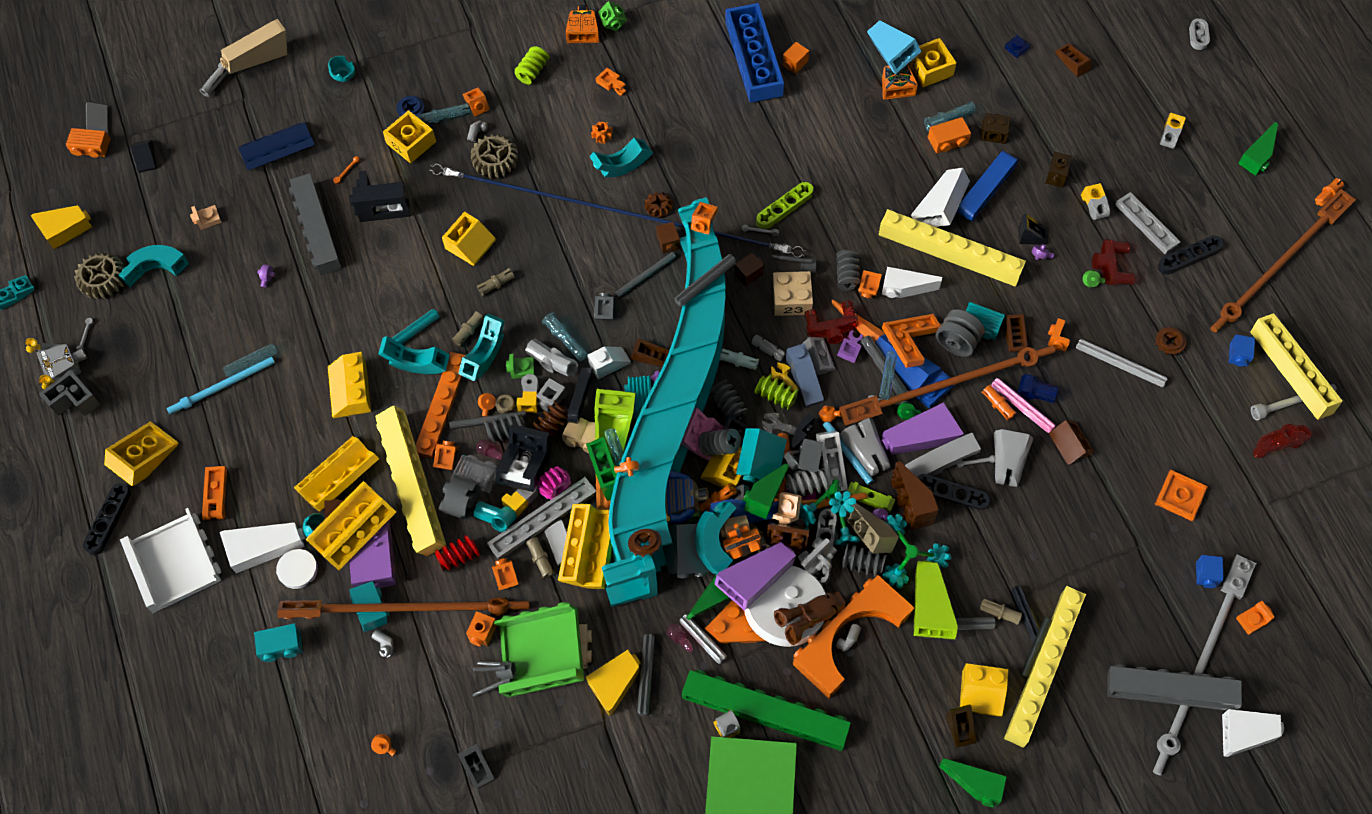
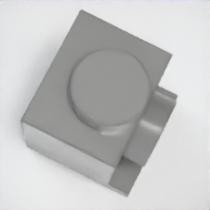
[536,378,567,411]

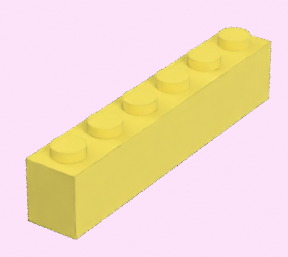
[1251,313,1343,420]

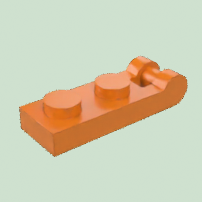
[202,466,227,521]

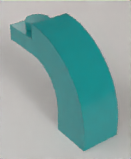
[589,137,653,178]
[119,245,189,287]
[458,313,505,381]
[378,336,450,374]
[695,501,736,575]

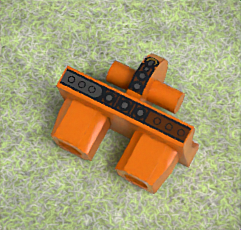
[723,523,761,559]

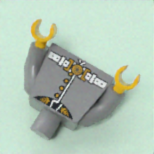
[25,338,87,389]

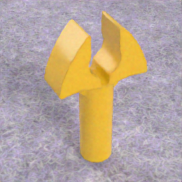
[771,362,799,392]

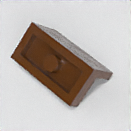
[1049,420,1095,465]

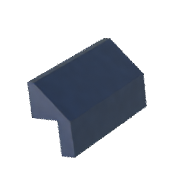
[238,121,315,170]

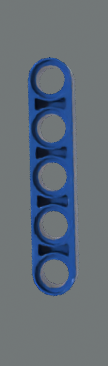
[956,151,1019,221]

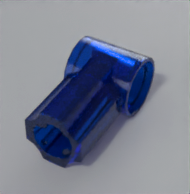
[1017,374,1058,403]

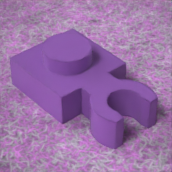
[837,330,863,363]

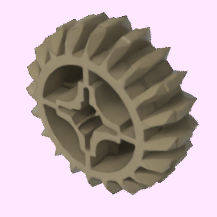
[471,133,519,179]
[74,251,125,300]

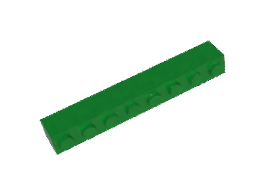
[682,670,851,751]

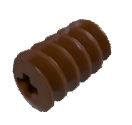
[533,400,568,442]

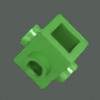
[598,1,627,31]

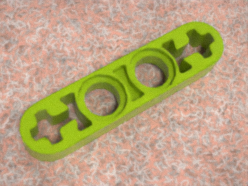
[756,182,813,229]

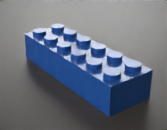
[725,3,784,103]

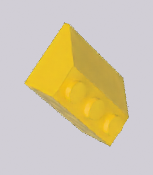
[328,352,371,418]

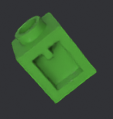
[506,354,534,379]

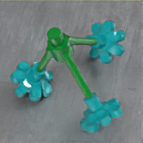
[799,479,861,547]
[883,514,951,589]

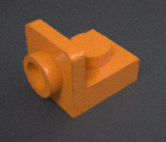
[463,88,490,116]
[691,202,718,234]
[433,440,459,470]
[492,558,518,590]
[1236,601,1275,635]

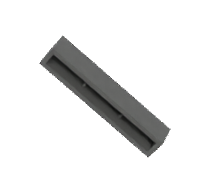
[288,173,341,275]
[1107,664,1242,710]

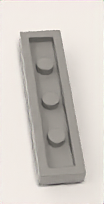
[1115,192,1180,255]

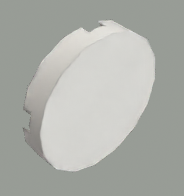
[276,549,318,589]

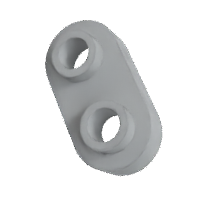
[1189,19,1210,50]

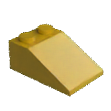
[104,421,178,487]

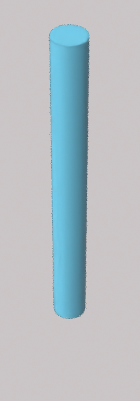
[823,422,874,485]

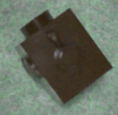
[980,113,1011,144]
[1045,152,1072,188]

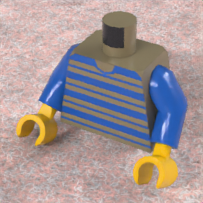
[665,470,709,524]

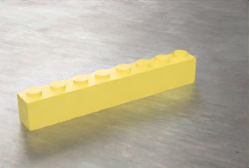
[879,209,1026,287]
[375,406,447,556]
[1004,586,1086,748]

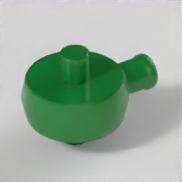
[897,402,921,420]

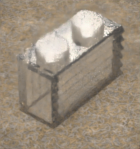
[452,455,497,494]

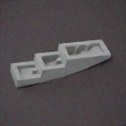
[905,433,981,481]

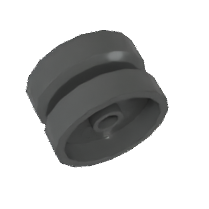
[935,309,985,357]

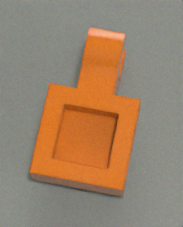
[596,68,626,96]

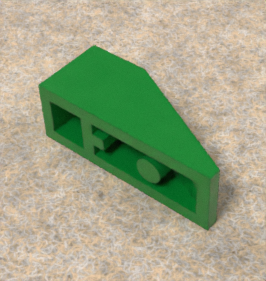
[1238,122,1278,176]
[586,437,617,501]
[743,464,789,519]
[686,568,729,620]
[939,758,1006,807]

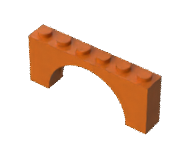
[793,575,914,699]

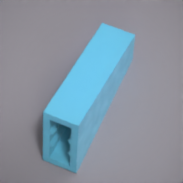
[867,21,922,74]

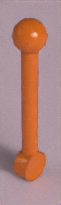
[333,156,360,185]

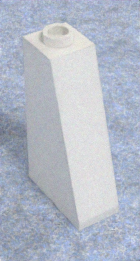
[911,168,970,227]
[220,523,306,573]

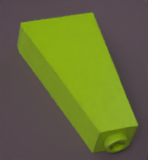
[914,561,958,639]

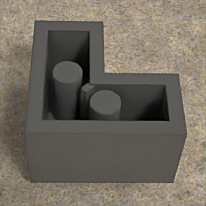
[39,370,101,416]

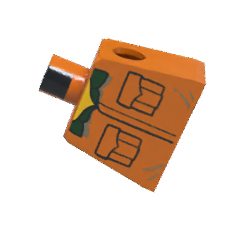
[566,5,599,43]

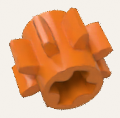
[591,121,613,144]

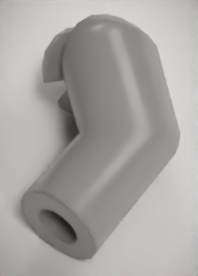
[467,120,488,142]
[836,624,861,652]
[372,629,394,657]

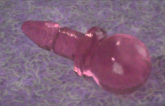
[476,440,502,460]
[666,624,693,652]

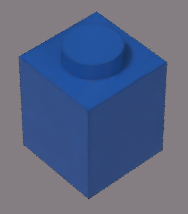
[1228,335,1255,366]
[1196,555,1223,588]

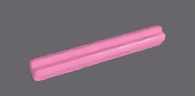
[992,378,1056,433]

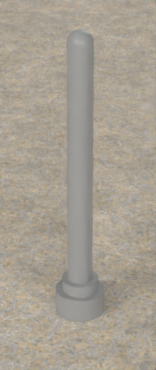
[1251,384,1337,420]

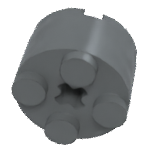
[439,475,480,520]

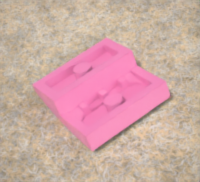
[681,408,724,461]

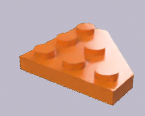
[705,600,766,644]

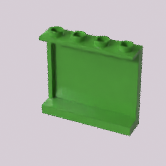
[494,602,584,697]
[705,736,796,814]

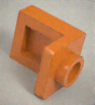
[858,270,882,299]
[1048,318,1070,351]

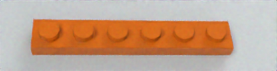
[415,352,466,459]

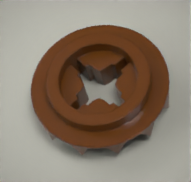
[645,191,673,217]
[1155,327,1186,355]
[628,529,662,558]

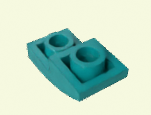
[0,275,34,310]

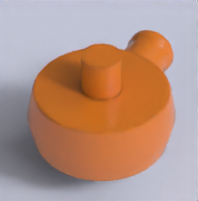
[478,393,496,416]
[819,406,841,422]
[614,457,639,476]
[371,734,396,756]

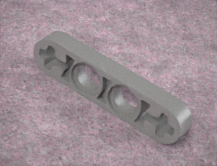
[812,509,838,586]

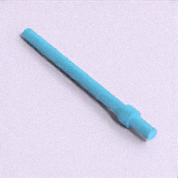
[166,357,275,415]

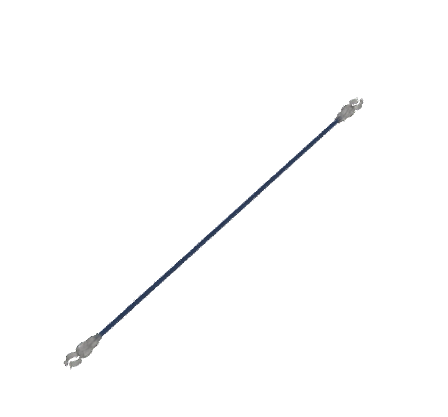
[429,164,806,257]

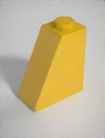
[31,205,92,249]
[586,650,641,716]

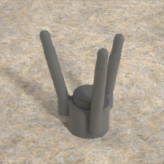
[772,255,816,273]
[473,661,517,697]

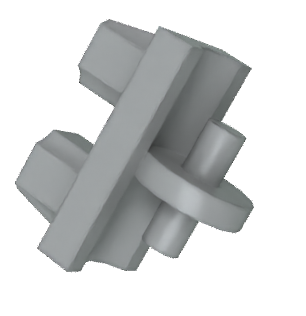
[798,537,837,575]

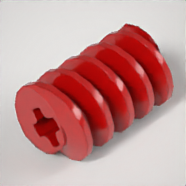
[435,535,481,572]

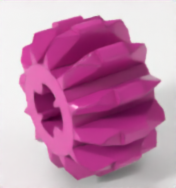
[537,466,571,500]

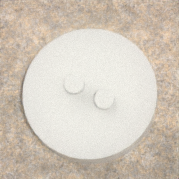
[745,566,825,647]

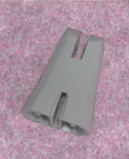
[839,418,891,476]
[994,429,1033,487]

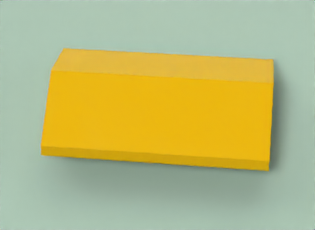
[294,436,379,512]
[306,481,396,571]
[558,504,612,589]

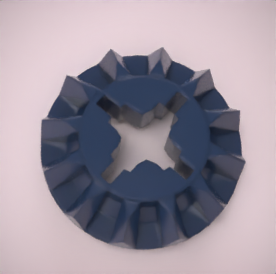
[396,96,425,118]

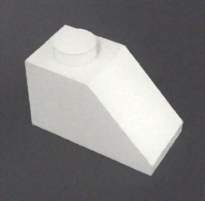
[588,346,631,379]

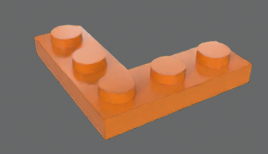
[882,314,940,368]

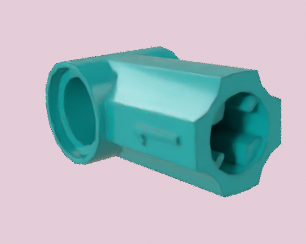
[474,501,517,532]

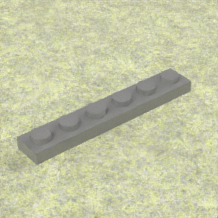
[487,477,596,560]

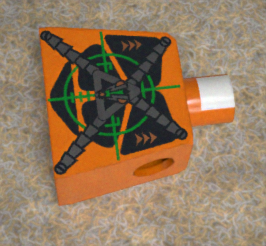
[882,64,918,100]

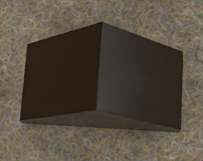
[946,705,976,748]

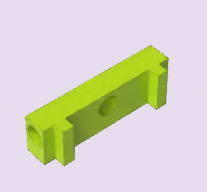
[847,482,895,514]

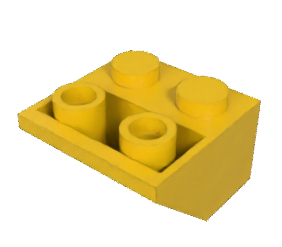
[442,212,496,266]
[701,447,744,488]

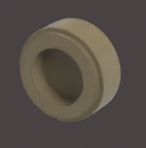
[495,395,515,414]

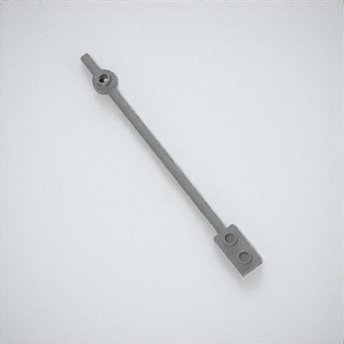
[1153,554,1256,775]

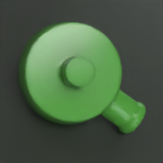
[1083,270,1105,287]

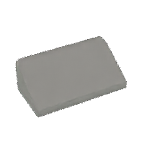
[86,102,108,134]
[802,337,835,375]
[544,520,567,566]

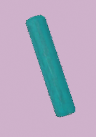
[391,309,439,344]

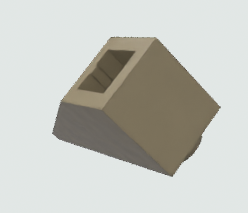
[844,503,899,554]

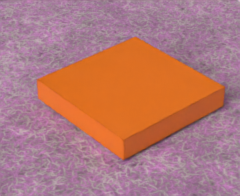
[1155,469,1208,521]

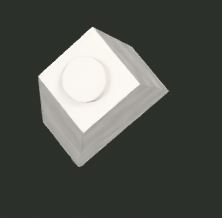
[1222,709,1284,757]

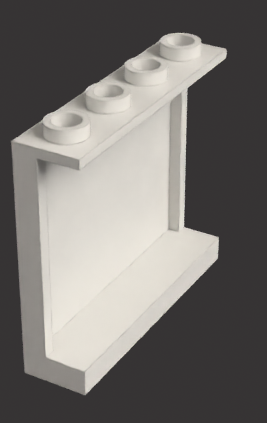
[120,508,221,613]

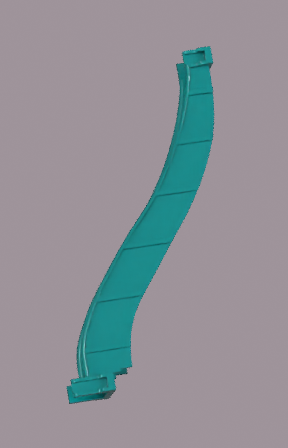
[601,197,725,607]

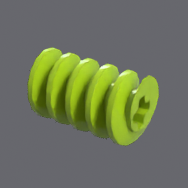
[515,46,550,85]
[755,374,798,411]

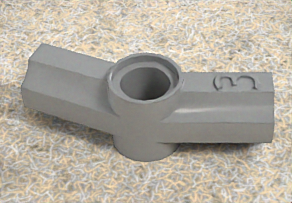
[525,339,578,377]

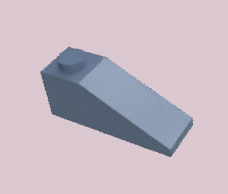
[786,343,824,407]

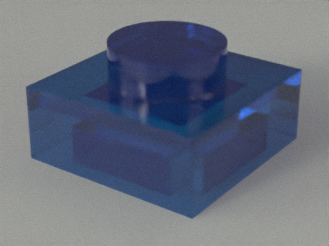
[1005,35,1030,58]

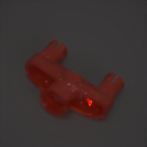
[1092,239,1135,285]
[804,301,859,344]
[1253,424,1312,458]

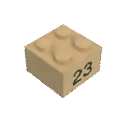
[772,271,813,316]

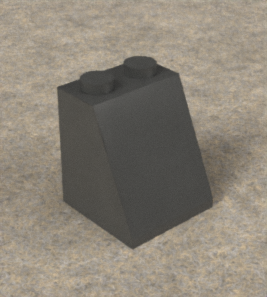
[662,523,710,578]

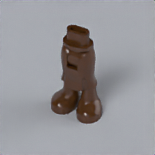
[774,591,846,645]

